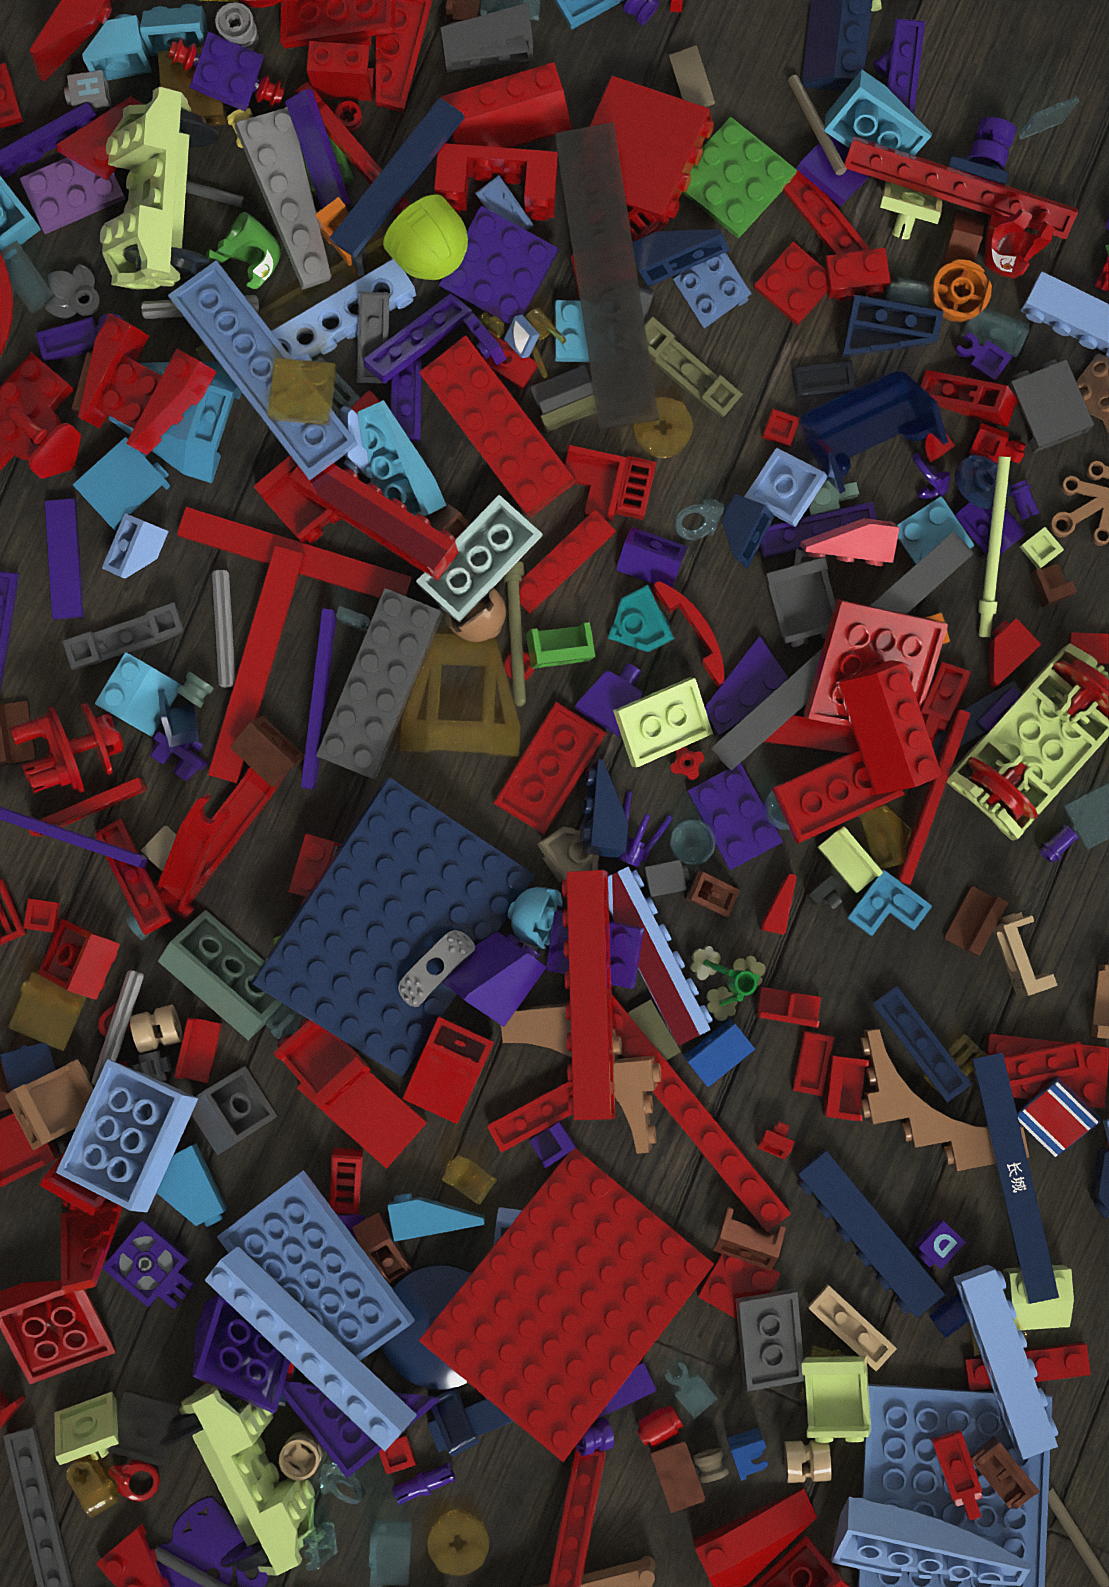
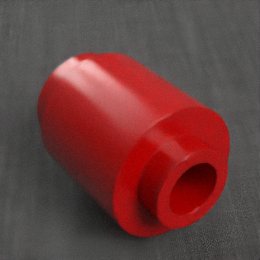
[636,1405,684,1448]

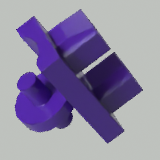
[150,731,208,780]

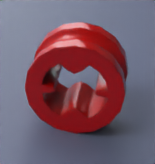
[335,101,363,132]

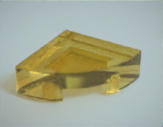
[478,312,505,338]

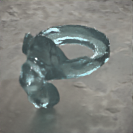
[675,499,725,540]
[319,1461,365,1504]

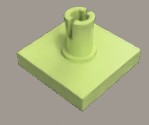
[880,182,942,239]
[54,1392,119,1465]

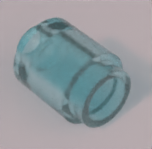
[887,276,931,308]

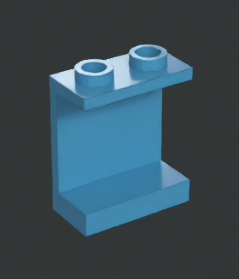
[73,437,170,532]

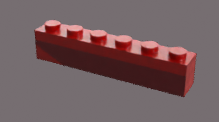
[289,462,459,581]

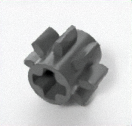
[132,1050,172,1081]

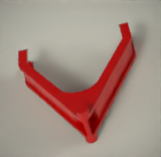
[154,767,286,920]

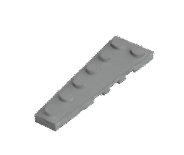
[235,107,331,290]

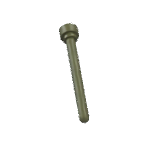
[503,562,526,706]

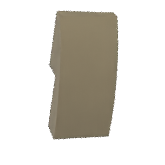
[669,45,715,107]

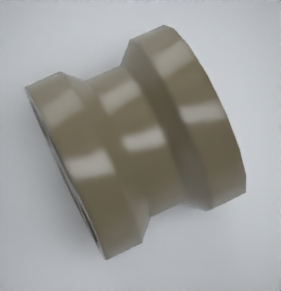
[693,1448,729,1483]

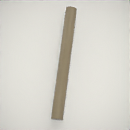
[788,75,847,175]
[1048,1487,1109,1587]

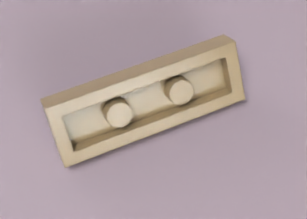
[807,1284,897,1371]

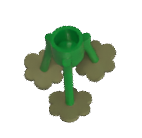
[690,946,766,1021]

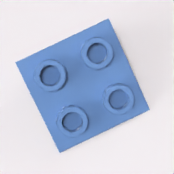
[673,253,752,328]

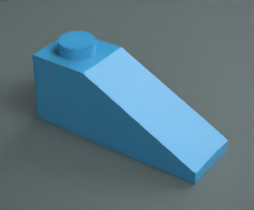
[387,1193,485,1242]

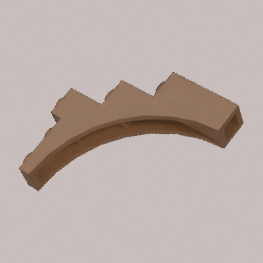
[501,1003,662,1154]
[860,1028,1029,1171]

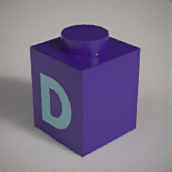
[914,1218,966,1269]

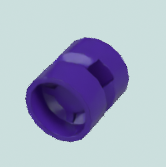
[968,117,1017,171]

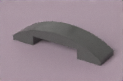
[63,603,184,670]

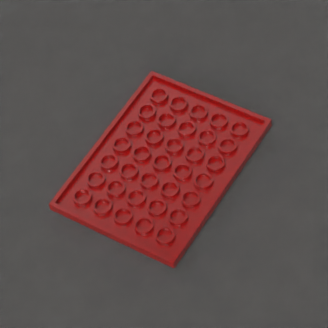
[418,1148,714,1462]

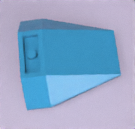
[109,361,242,484]

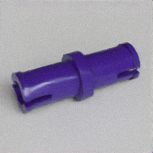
[392,1462,456,1505]

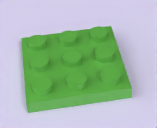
[682,117,797,238]

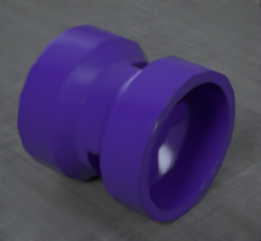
[576,1418,614,1456]

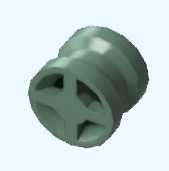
[176,672,214,708]

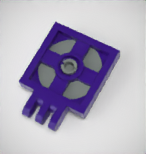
[102,1219,195,1309]

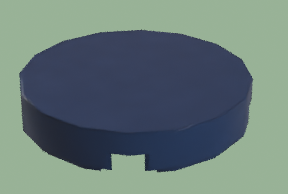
[954,455,1011,510]

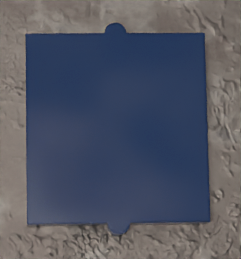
[0,1041,56,1092]

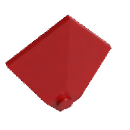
[29,0,112,82]
[0,1280,116,1384]

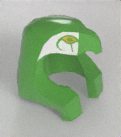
[206,212,281,289]

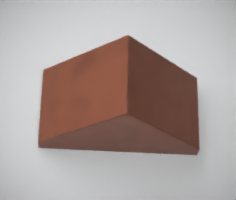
[941,211,985,268]
[685,871,740,917]

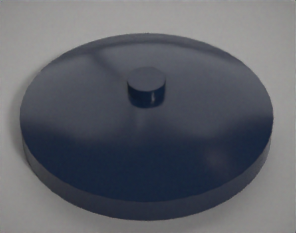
[382,1264,471,1389]

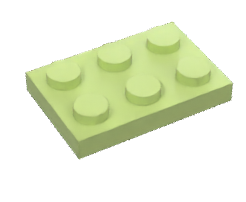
[613,677,713,767]

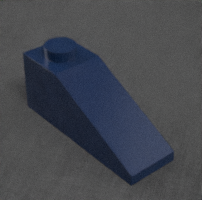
[630,229,730,287]

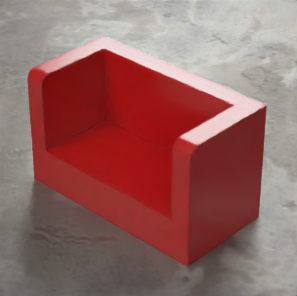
[823,1055,869,1121]

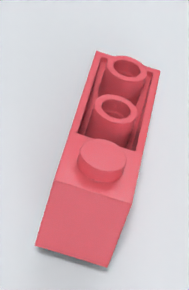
[800,518,900,566]

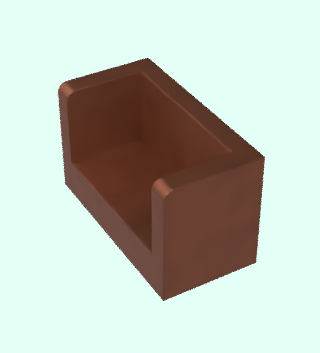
[713,1207,786,1270]

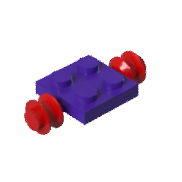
[167,32,285,111]

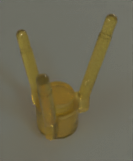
[525,308,588,378]

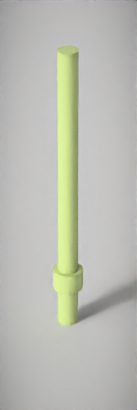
[978,456,1011,637]

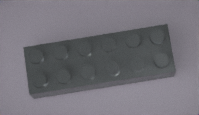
[316,588,443,779]

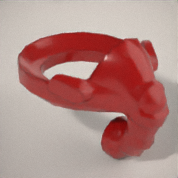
[108,1458,160,1502]

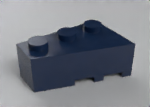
[840,295,943,358]

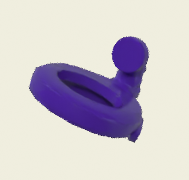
[912,452,951,500]

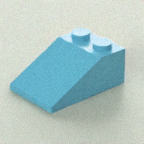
[824,70,932,156]

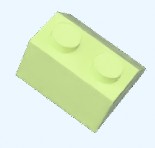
[1003,1265,1074,1330]

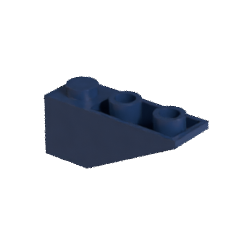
[579,759,628,858]

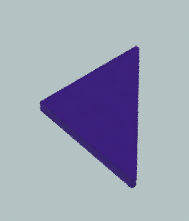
[281,1381,440,1478]

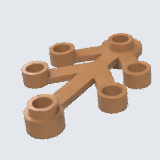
[1049,461,1109,546]

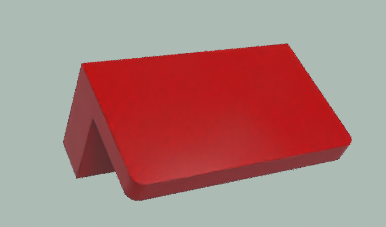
[174,1017,223,1083]

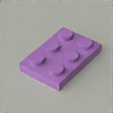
[20,157,126,234]

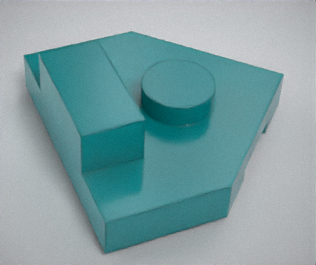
[608,585,675,652]

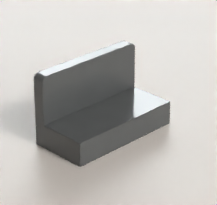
[531,366,598,416]

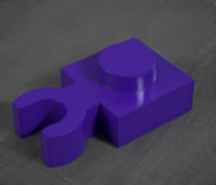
[464,313,506,365]
[955,333,1012,383]

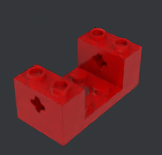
[434,143,558,221]

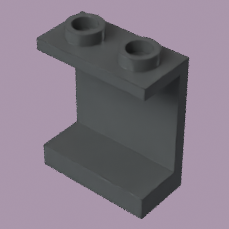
[1008,359,1094,453]

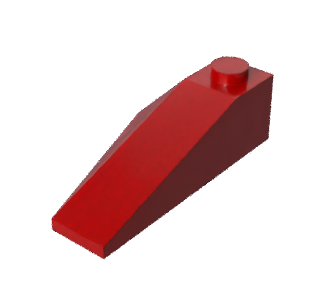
[693,1487,817,1587]

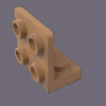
[1076,354,1109,434]

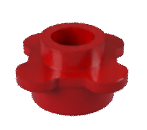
[670,746,704,780]

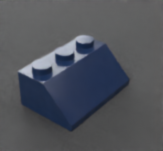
[802,0,872,92]

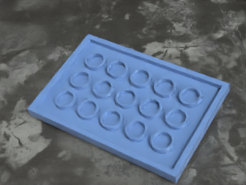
[217,1170,415,1361]

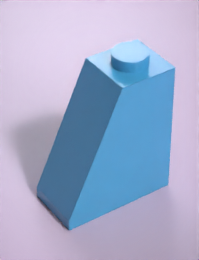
[156,1143,228,1227]

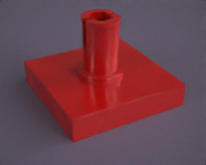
[40,1150,106,1216]

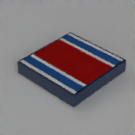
[1016,1076,1101,1159]

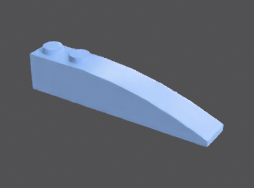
[831,1497,1031,1586]

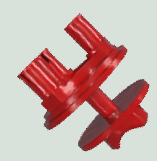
[9,702,124,794]

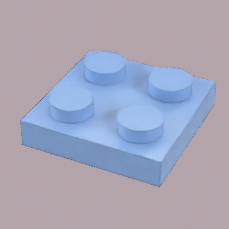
[744,448,828,527]

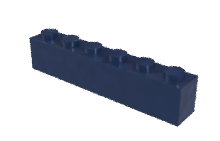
[796,1149,945,1318]

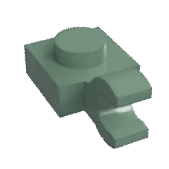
[808,480,859,516]

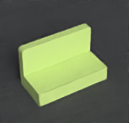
[817,826,883,893]

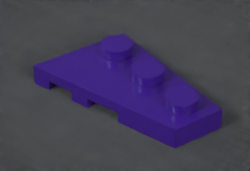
[705,636,789,736]

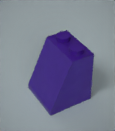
[436,931,547,1027]

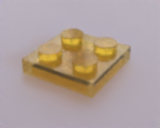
[268,358,337,425]

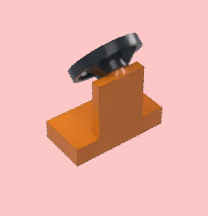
[315,197,366,277]

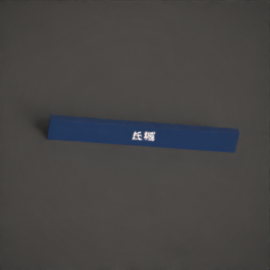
[971,1053,1059,1304]

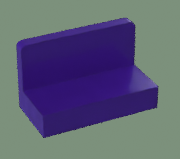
[955,502,1026,555]
[616,527,687,587]

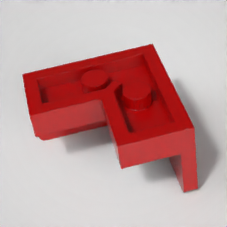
[565,445,627,522]

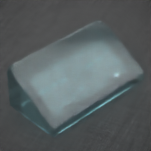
[962,308,1030,357]

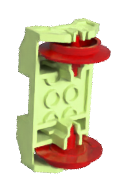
[947,644,1109,840]

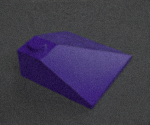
[192,1293,290,1414]

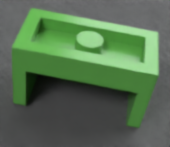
[526,622,595,669]

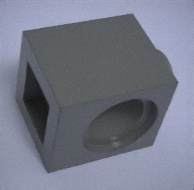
[644,860,691,898]

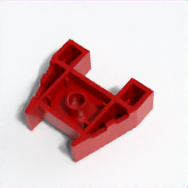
[78,313,217,455]

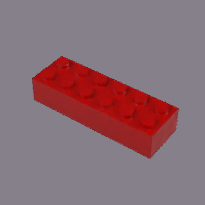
[419,336,577,518]

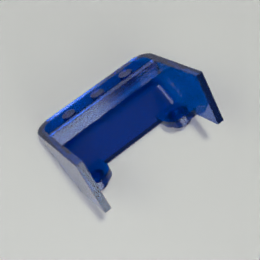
[799,372,948,494]

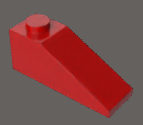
[916,370,1017,427]

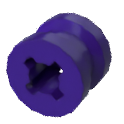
[623,0,660,26]

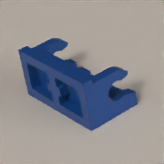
[683,1018,755,1087]
[727,1427,768,1481]

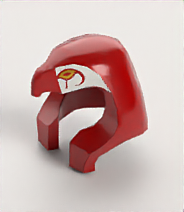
[984,209,1055,279]

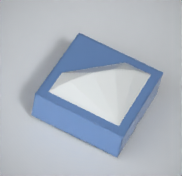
[504,315,540,358]

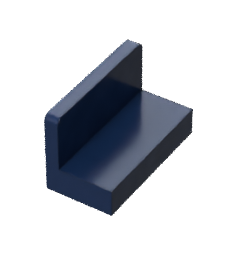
[158,689,199,748]

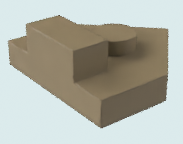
[537,826,599,883]

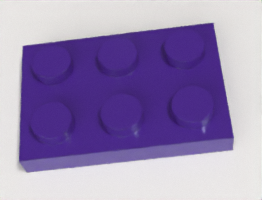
[687,763,783,871]
[546,910,644,989]

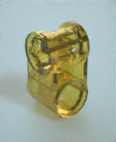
[67,1454,120,1518]

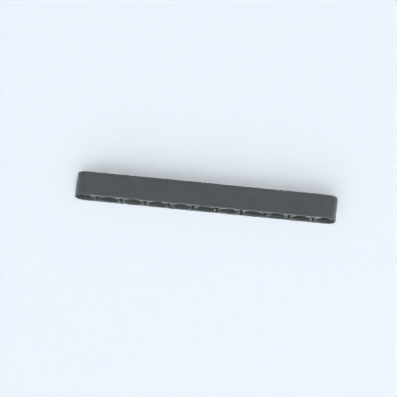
[711,531,974,771]

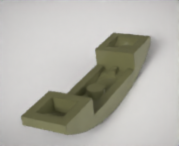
[633,317,743,417]

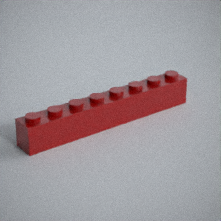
[562,870,615,1120]

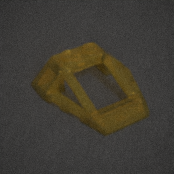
[400,634,521,757]

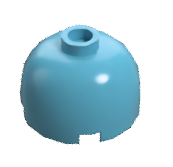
[508,887,562,949]

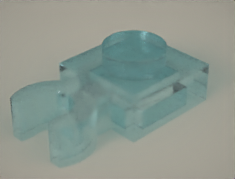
[665,1360,718,1419]

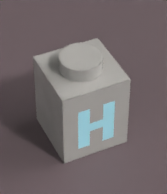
[64,70,112,112]

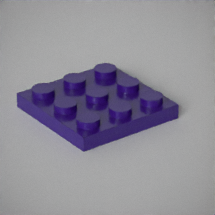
[439,206,559,325]

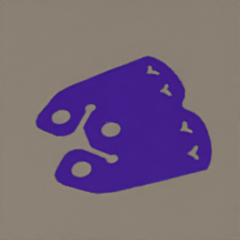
[154,1497,268,1587]

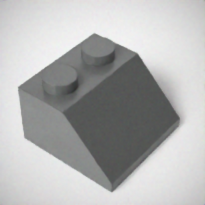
[191,1066,278,1156]

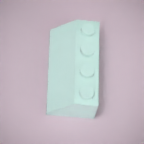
[416,495,543,622]

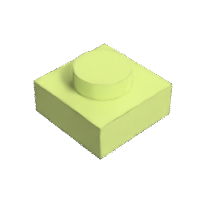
[1020,527,1064,569]

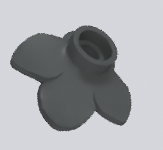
[45,264,100,318]

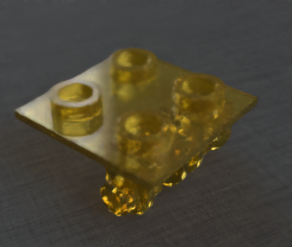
[8,972,87,1051]

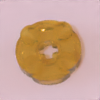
[633,397,693,458]
[428,1510,489,1576]

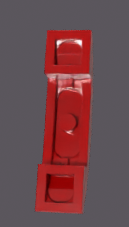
[653,581,724,688]

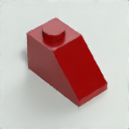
[988,618,1041,689]

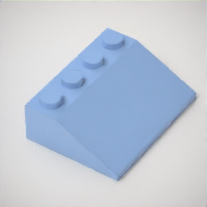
[56,1059,198,1212]

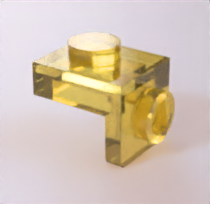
[442,1155,497,1204]

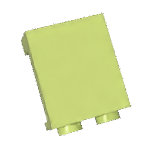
[802,1356,872,1443]

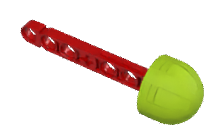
[295,82,468,280]

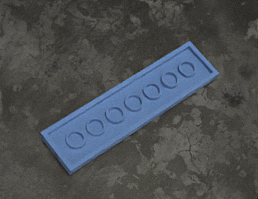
[168,261,358,480]

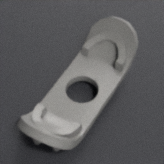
[398,930,475,1007]

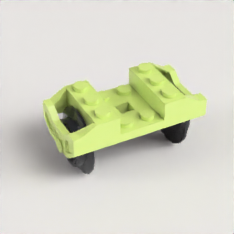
[100,87,219,289]
[160,1383,318,1576]

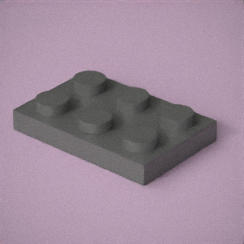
[735,1289,805,1392]

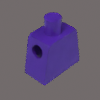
[575,663,643,739]

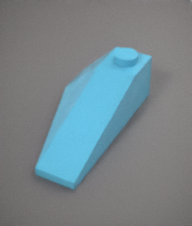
[358,400,447,516]

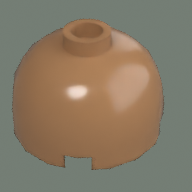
[446,587,506,643]

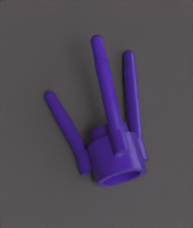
[617,791,673,867]

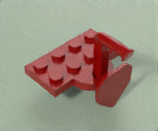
[0,352,81,479]

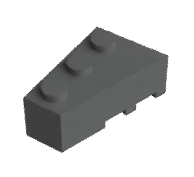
[441,3,534,73]

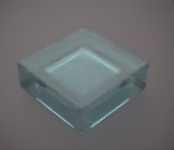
[336,606,370,631]

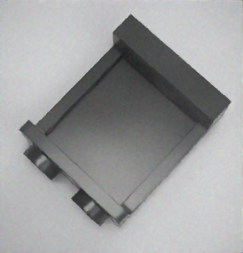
[765,557,836,647]

